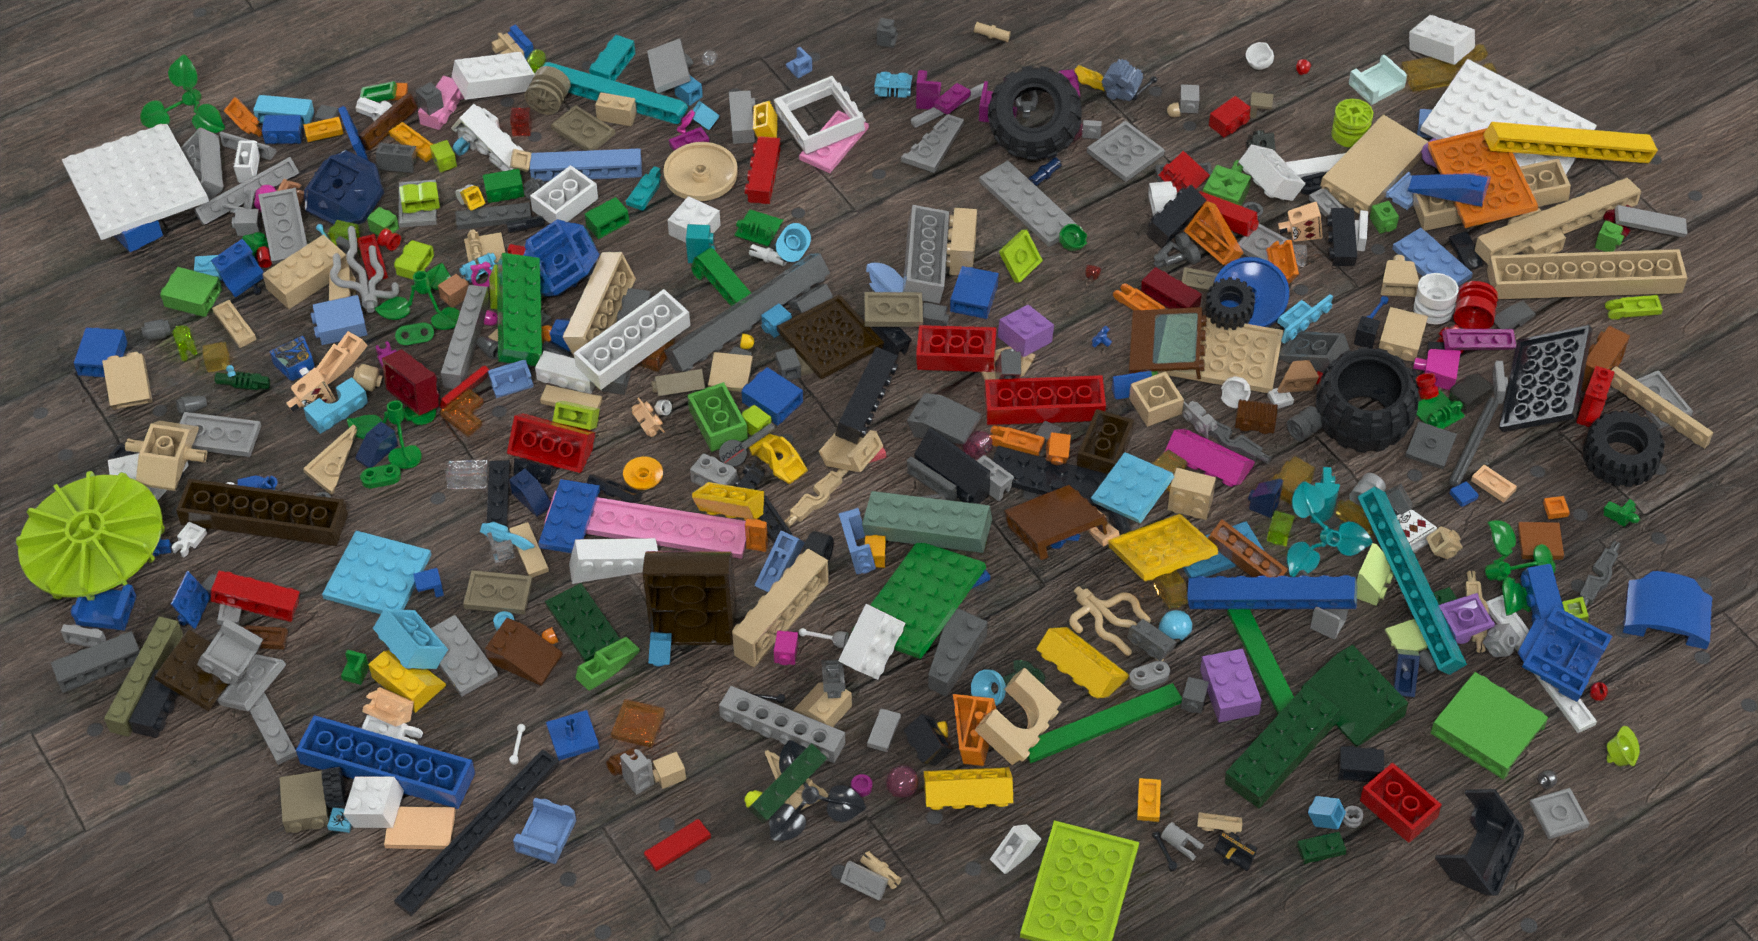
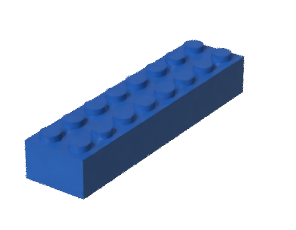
[296,715,475,809]

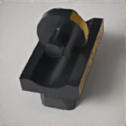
[1214,832,1257,871]

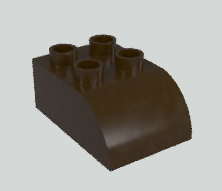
[642,551,736,645]

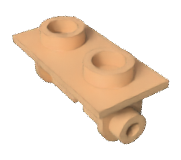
[632,397,665,437]

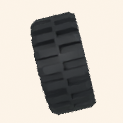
[1583,410,1665,487]

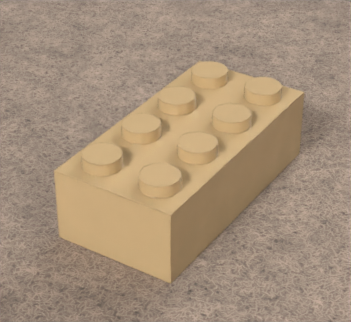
[263,235,349,309]

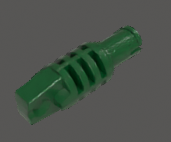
[215,371,271,390]

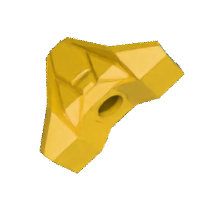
[748,434,808,484]

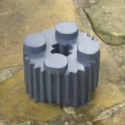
[1102,59,1144,101]

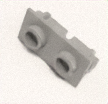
[1182,401,1218,439]

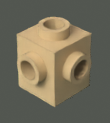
[1426,526,1463,559]

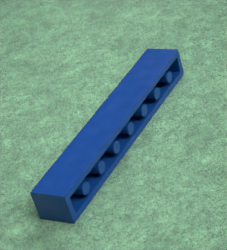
[1187,575,1357,609]

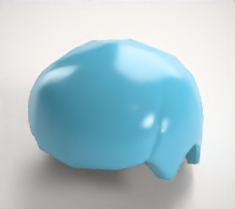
[1158,610,1193,640]

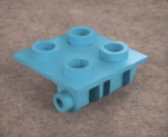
[874,72,913,98]

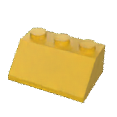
[692,482,764,521]
[368,650,446,713]

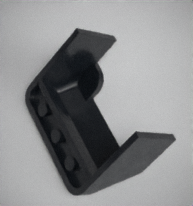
[1435,789,1524,896]

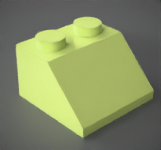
[1357,543,1394,606]

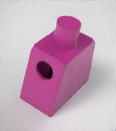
[1413,349,1461,391]

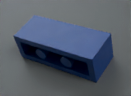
[1521,564,1564,623]

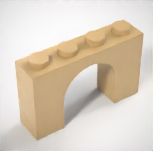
[975,668,1061,765]

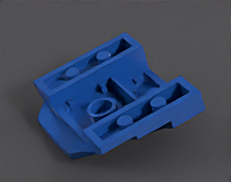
[1623,571,1712,649]
[1518,606,1612,702]

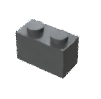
[995,349,1021,379]

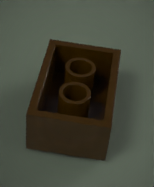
[1077,409,1134,474]

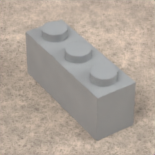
[729,91,756,144]

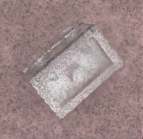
[446,460,489,489]

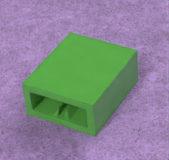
[160,267,222,317]

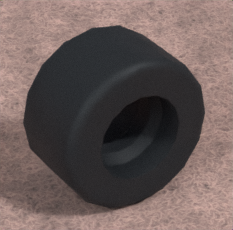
[802,531,834,562]

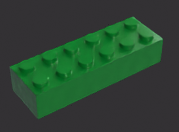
[497,253,542,366]

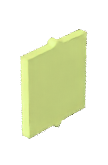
[1385,619,1428,651]

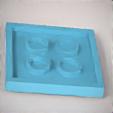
[1091,452,1174,524]

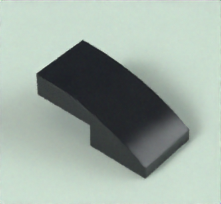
[1448,231,1483,271]

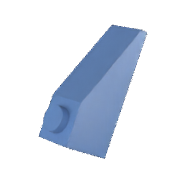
[754,531,805,592]

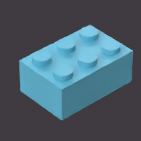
[373,609,448,669]

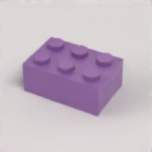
[1200,649,1261,722]

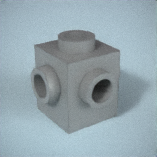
[1482,623,1520,657]

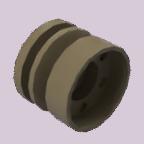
[524,66,571,115]

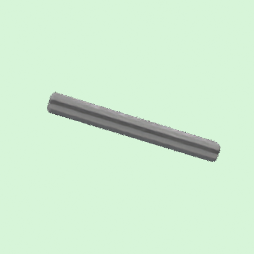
[911,83,984,128]

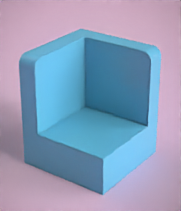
[692,100,719,130]

